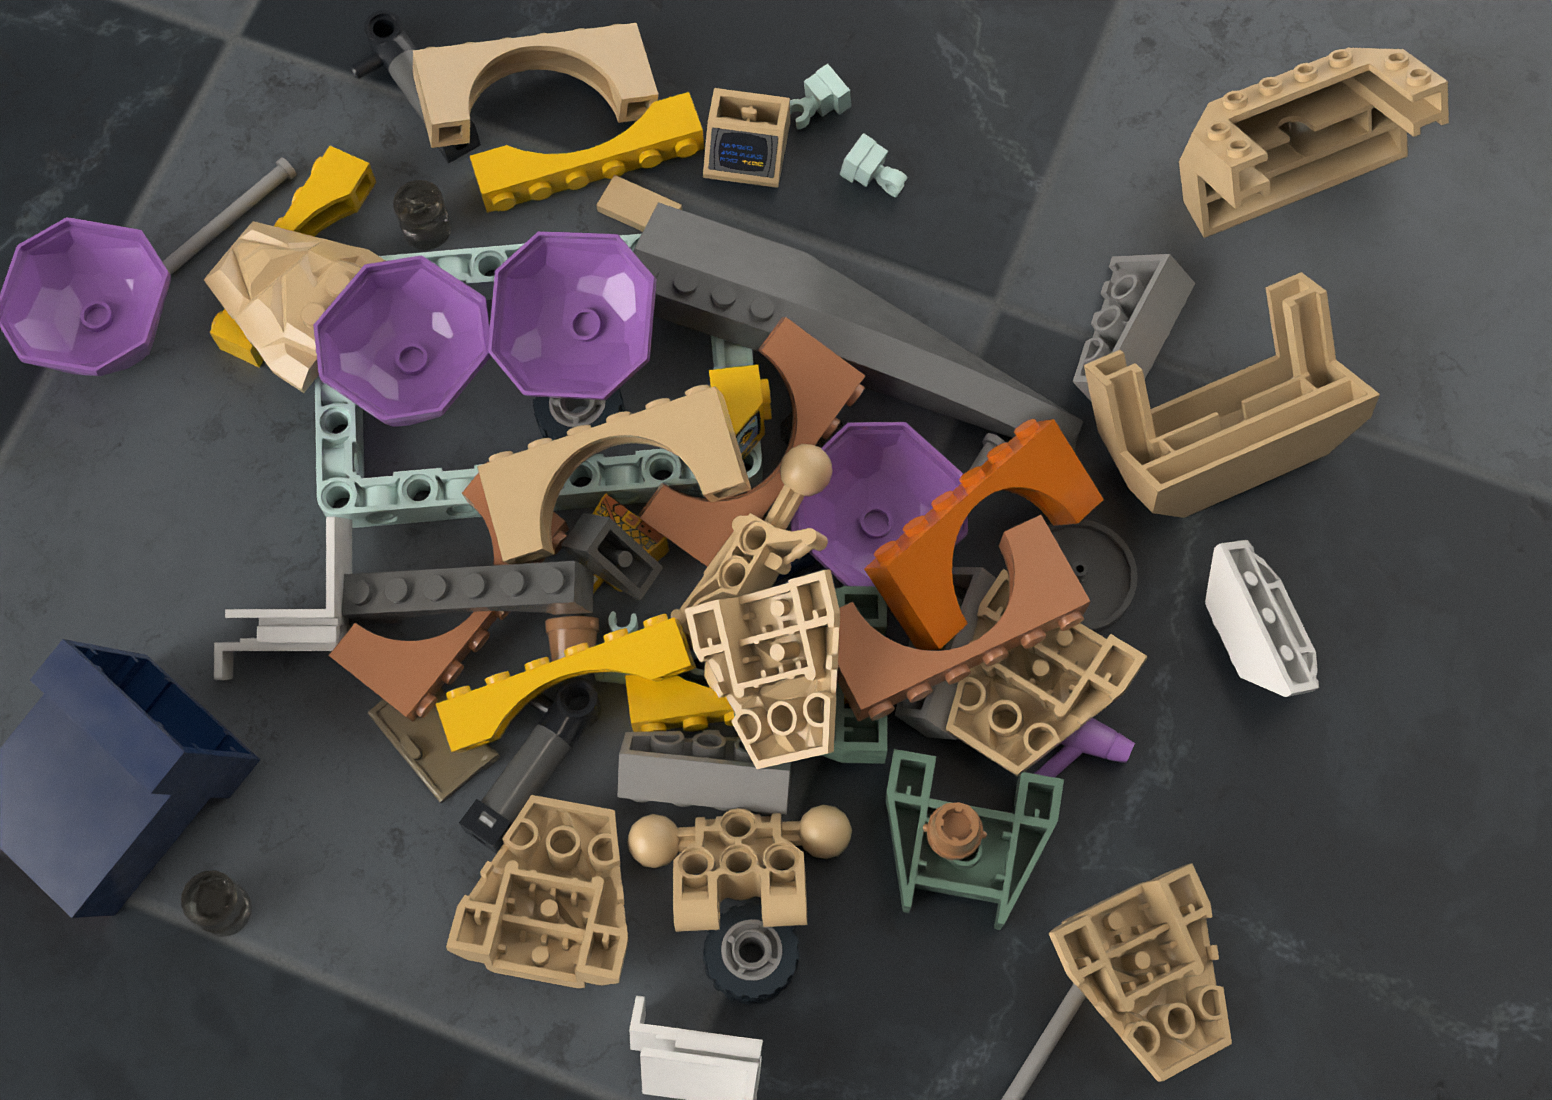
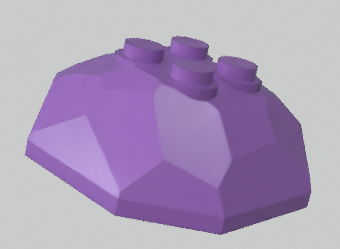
[0,217,171,376]
[488,231,657,400]
[313,255,491,427]
[791,422,968,587]

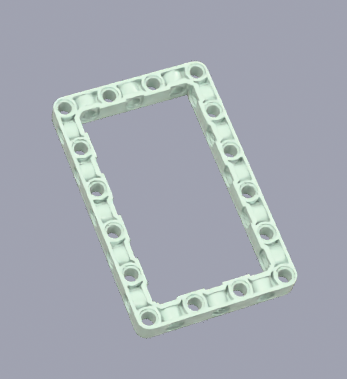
[315,234,763,528]

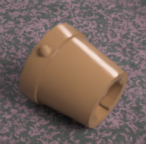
[545,616,599,661]
[923,802,987,860]

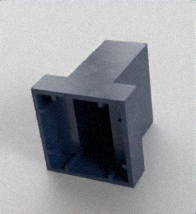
[0,639,260,918]

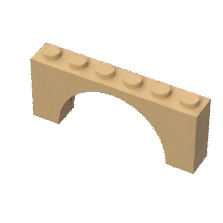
[413,23,658,148]
[477,385,752,564]

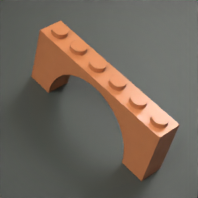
[638,317,865,567]
[328,462,569,722]
[837,515,1091,722]

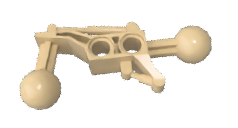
[671,444,833,691]

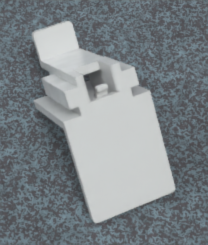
[214,517,352,680]
[629,996,763,1100]

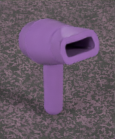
[1034,718,1135,777]

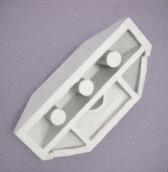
[1205,540,1319,697]

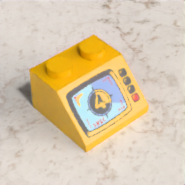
[709,365,772,460]

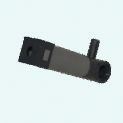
[351,10,481,163]
[459,678,601,854]

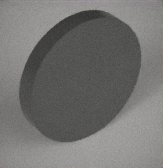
[1047,519,1137,633]

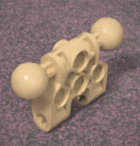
[627,805,852,932]

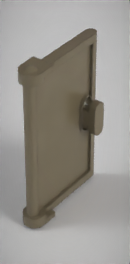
[367,688,500,803]

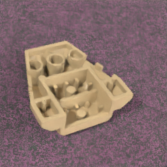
[204,221,386,393]
[685,569,840,769]
[946,569,1147,777]
[446,795,629,989]
[1049,863,1232,1082]

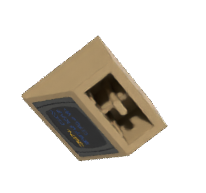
[703,88,790,188]

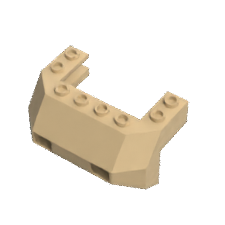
[1179,48,1449,238]
[1084,272,1380,518]

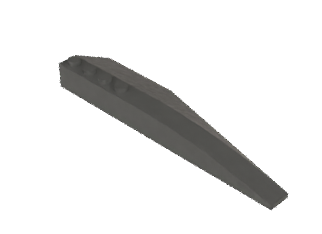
[633,202,1083,450]

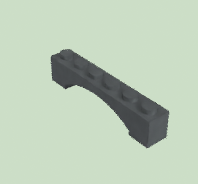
[342,561,594,625]

